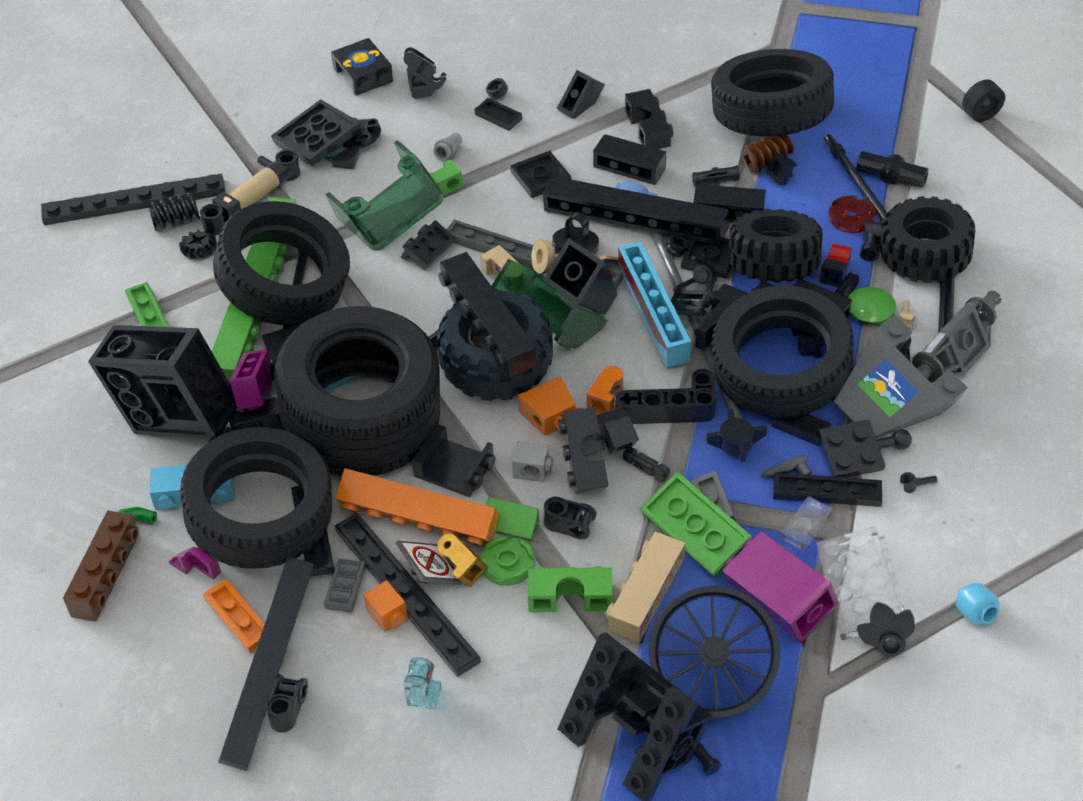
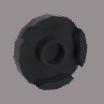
[552,213,599,255]

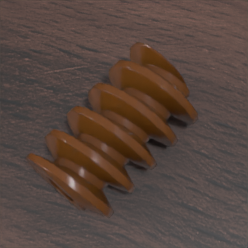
[743,135,794,173]

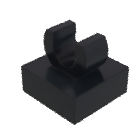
[767,153,797,185]

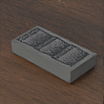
[324,558,366,612]

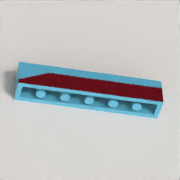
[618,242,691,368]

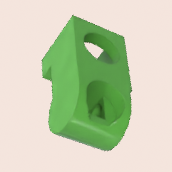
[419,159,464,200]

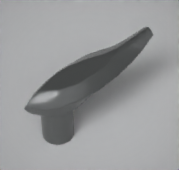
[761,455,812,476]

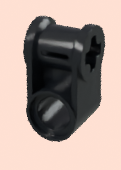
[543,496,597,539]
[266,674,308,732]

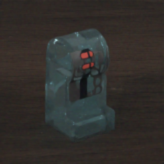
[404,657,442,710]

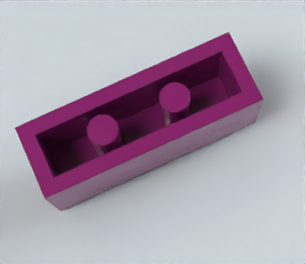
[230,349,273,410]

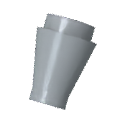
[433,133,462,161]

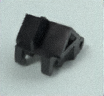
[403,47,446,98]

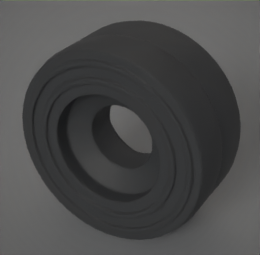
[962,79,1005,122]

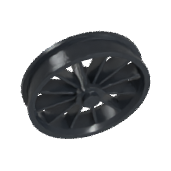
[649,586,780,719]

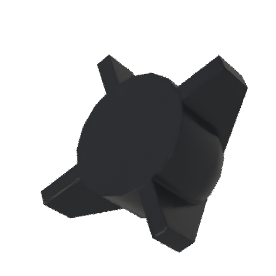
[706,409,767,462]

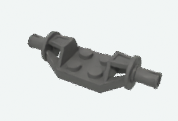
[912,290,1002,383]

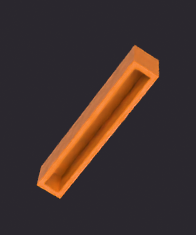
[335,468,500,546]

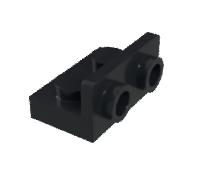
[401,220,456,270]

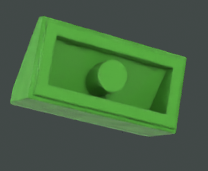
[485,497,540,541]

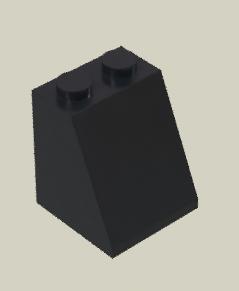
[543,238,618,315]

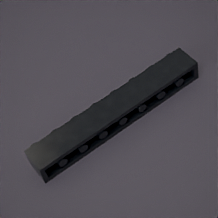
[543,176,729,245]

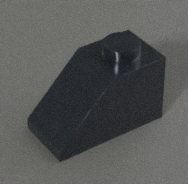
[556,70,605,119]

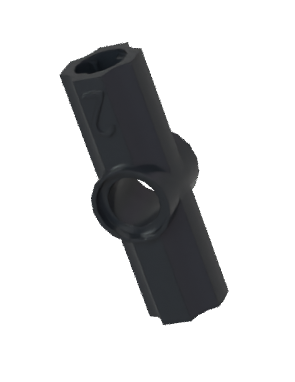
[856,151,929,188]

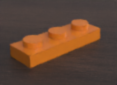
[203,579,265,654]

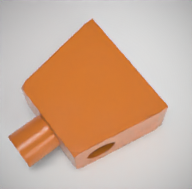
[518,376,576,436]

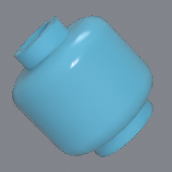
[956,583,1000,625]

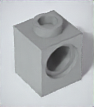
[512,441,553,482]

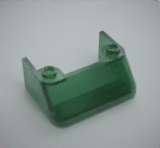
[326,140,443,250]
[491,259,609,351]

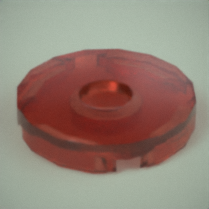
[828,195,876,233]

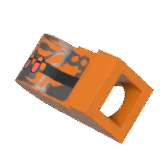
[587,366,623,414]

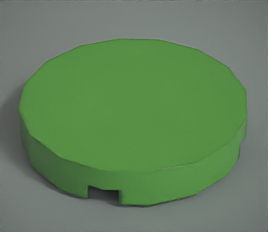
[480,536,535,586]

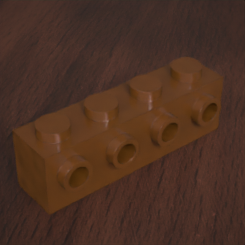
[63,510,139,622]

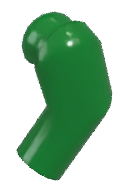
[118,506,157,524]

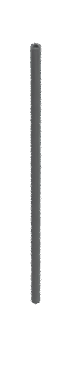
[651,232,743,419]

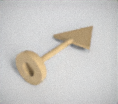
[531,240,618,274]

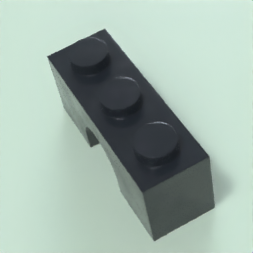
[625,89,674,149]
[558,407,609,493]

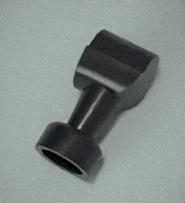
[859,220,882,262]

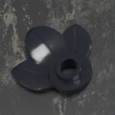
[857,602,915,657]

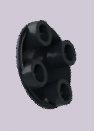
[342,117,381,149]

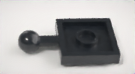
[818,419,912,478]

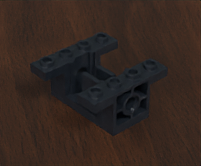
[557,632,713,801]

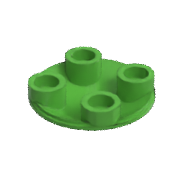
[848,287,896,326]

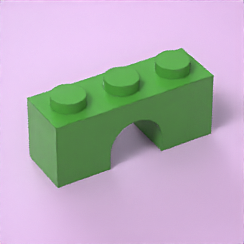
[528,566,613,612]

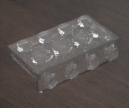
[816,526,905,640]

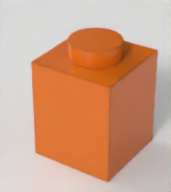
[363,580,408,633]

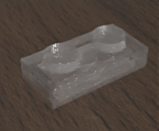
[780,496,832,551]

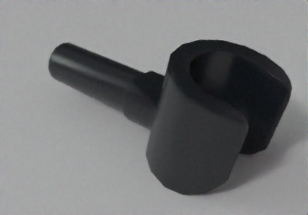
[900,472,937,493]

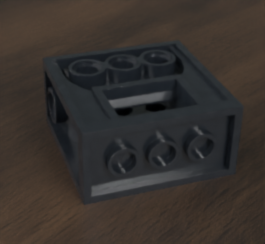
[88,325,237,439]

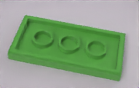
[639,471,752,579]

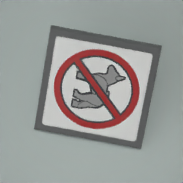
[395,540,463,585]

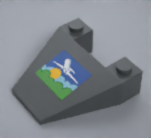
[833,314,968,438]

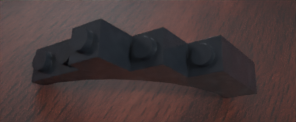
[694,279,852,350]

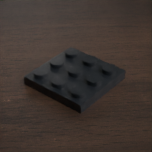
[271,99,363,166]

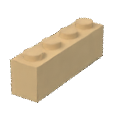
[606,532,685,643]

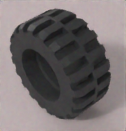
[880,196,976,283]
[729,209,823,282]

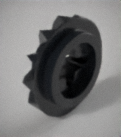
[179,229,217,259]

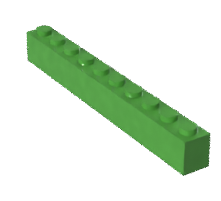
[212,197,297,384]

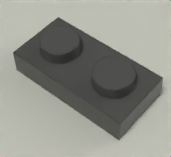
[691,470,736,520]

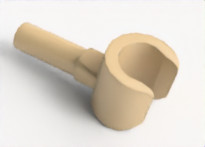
[900,300,915,328]

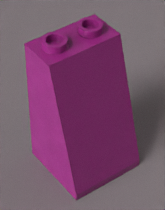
[722,532,839,644]

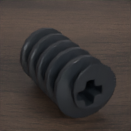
[149,193,200,231]

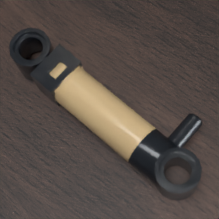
[200,149,301,236]

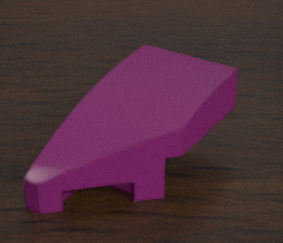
[169,546,221,579]

